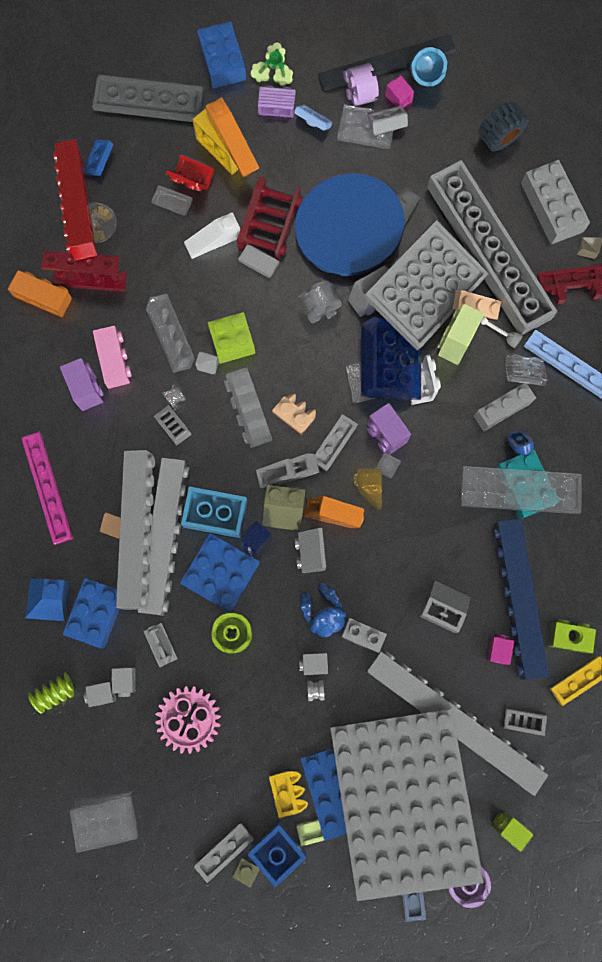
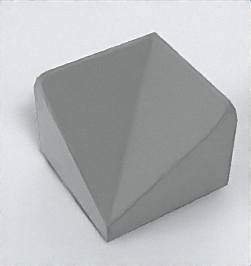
[196,352,219,375]

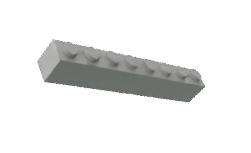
[116,450,155,610]
[138,458,189,616]

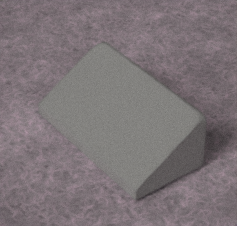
[368,106,408,135]

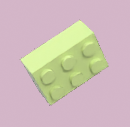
[438,304,485,365]

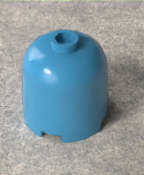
[409,47,447,86]

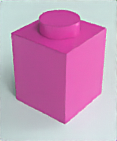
[385,76,414,107]
[486,634,514,665]

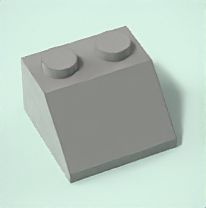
[295,528,326,573]

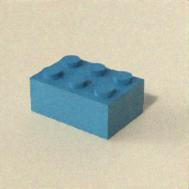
[181,487,248,538]

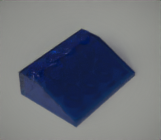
[361,317,421,400]

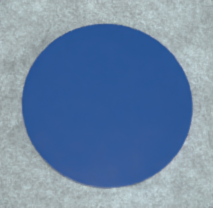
[295,174,405,276]

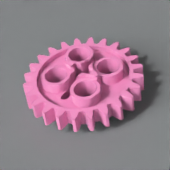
[155,686,221,754]

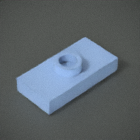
[294,105,333,130]

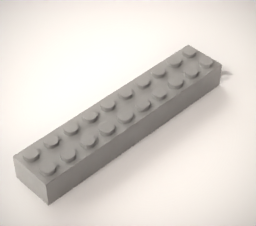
[427,160,558,335]

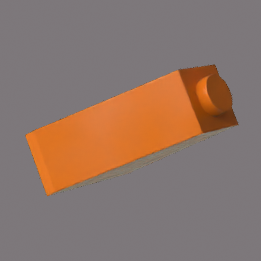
[303,496,364,528]

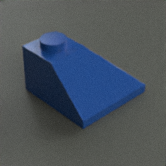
[25,579,70,621]

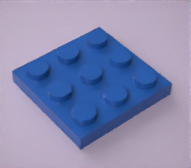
[180,533,260,613]

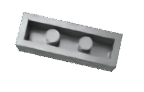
[474,382,536,432]

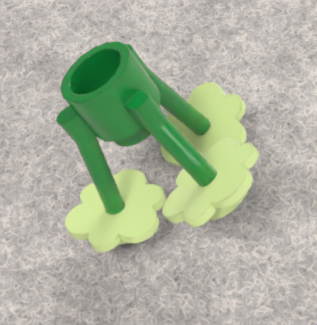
[251,43,293,86]

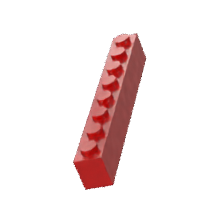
[53,139,97,260]

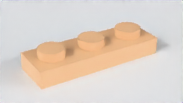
[452,290,501,320]

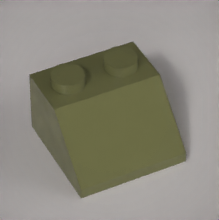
[262,485,306,531]

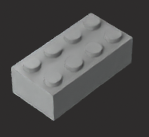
[521,160,590,245]

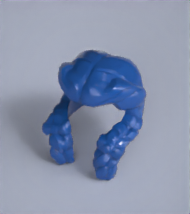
[300,583,346,637]

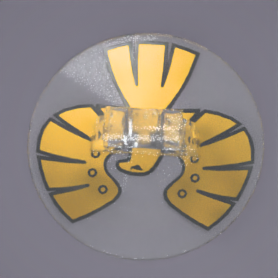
[89,203,117,243]

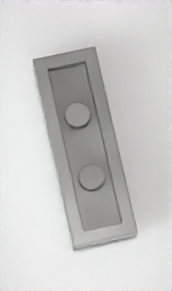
[315,414,358,472]
[194,822,254,883]

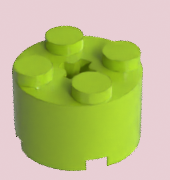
[212,613,253,654]

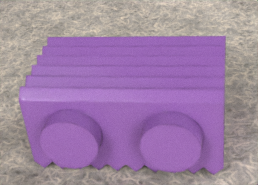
[258,85,295,118]

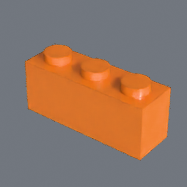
[8,270,72,317]

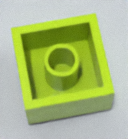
[208,312,255,364]

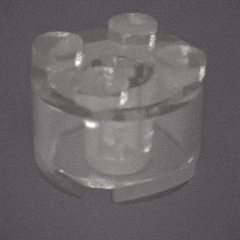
[298,281,342,323]

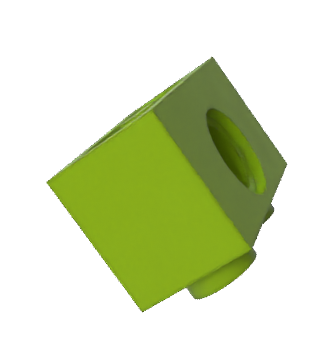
[548,619,596,653]
[492,811,534,852]

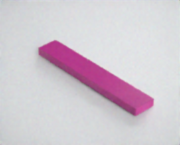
[21,431,74,545]

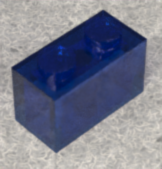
[240,521,272,556]

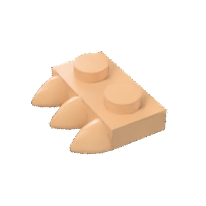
[272,394,316,435]

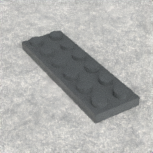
[92,75,203,122]

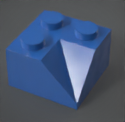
[248,820,307,887]

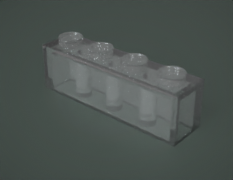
[146,294,195,373]
[224,367,272,448]

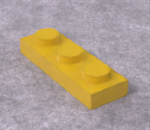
[550,656,602,706]

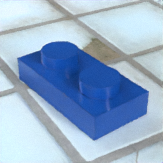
[83,140,113,176]

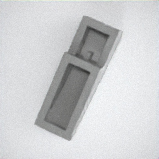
[256,453,319,488]

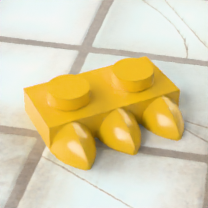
[269,771,308,818]

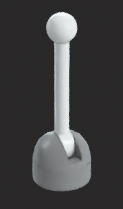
[481,317,523,348]

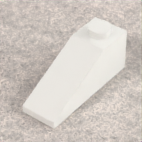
[184,212,240,258]

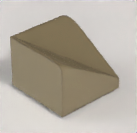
[577,237,602,260]

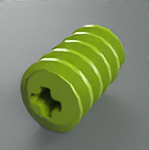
[28,672,74,713]

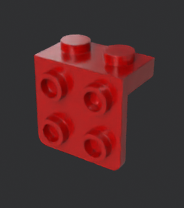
[165,155,215,191]

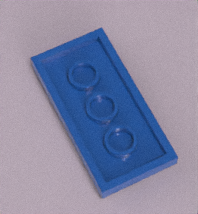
[301,748,347,841]

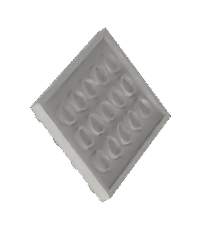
[363,220,489,350]

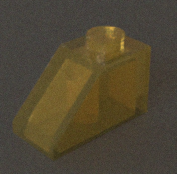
[354,469,382,510]

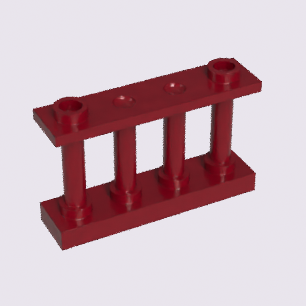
[237,176,303,261]
[41,250,127,292]

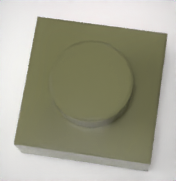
[232,857,260,888]

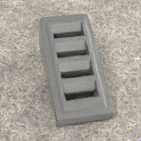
[154,405,191,446]
[504,708,547,736]

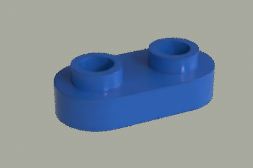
[507,431,534,455]

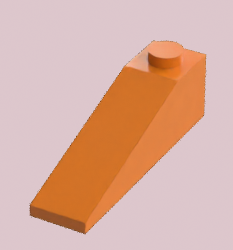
[205,97,259,177]

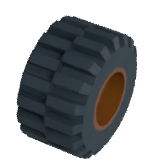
[478,102,529,151]

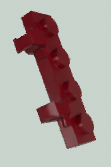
[537,264,602,305]

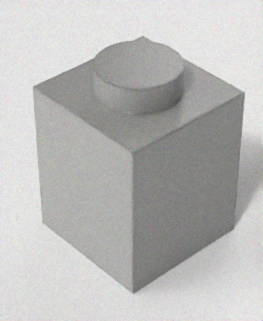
[299,653,328,675]
[112,668,136,697]
[84,682,117,707]

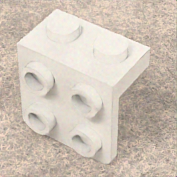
[403,355,440,405]

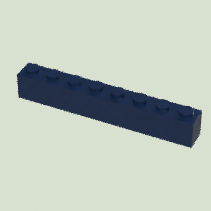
[492,519,549,680]

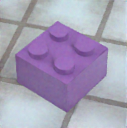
[60,358,104,411]
[367,403,411,455]

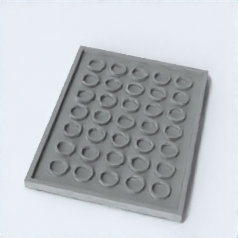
[331,709,484,901]

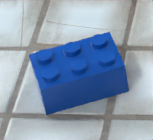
[197,21,246,88]
[63,578,120,648]

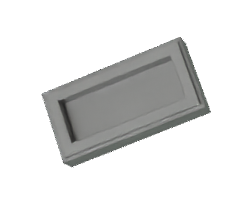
[238,245,279,278]

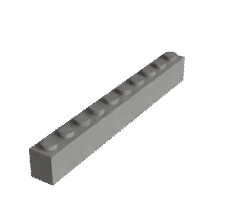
[366,651,548,796]

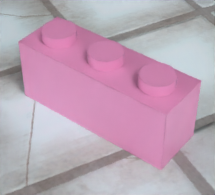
[93,326,132,389]

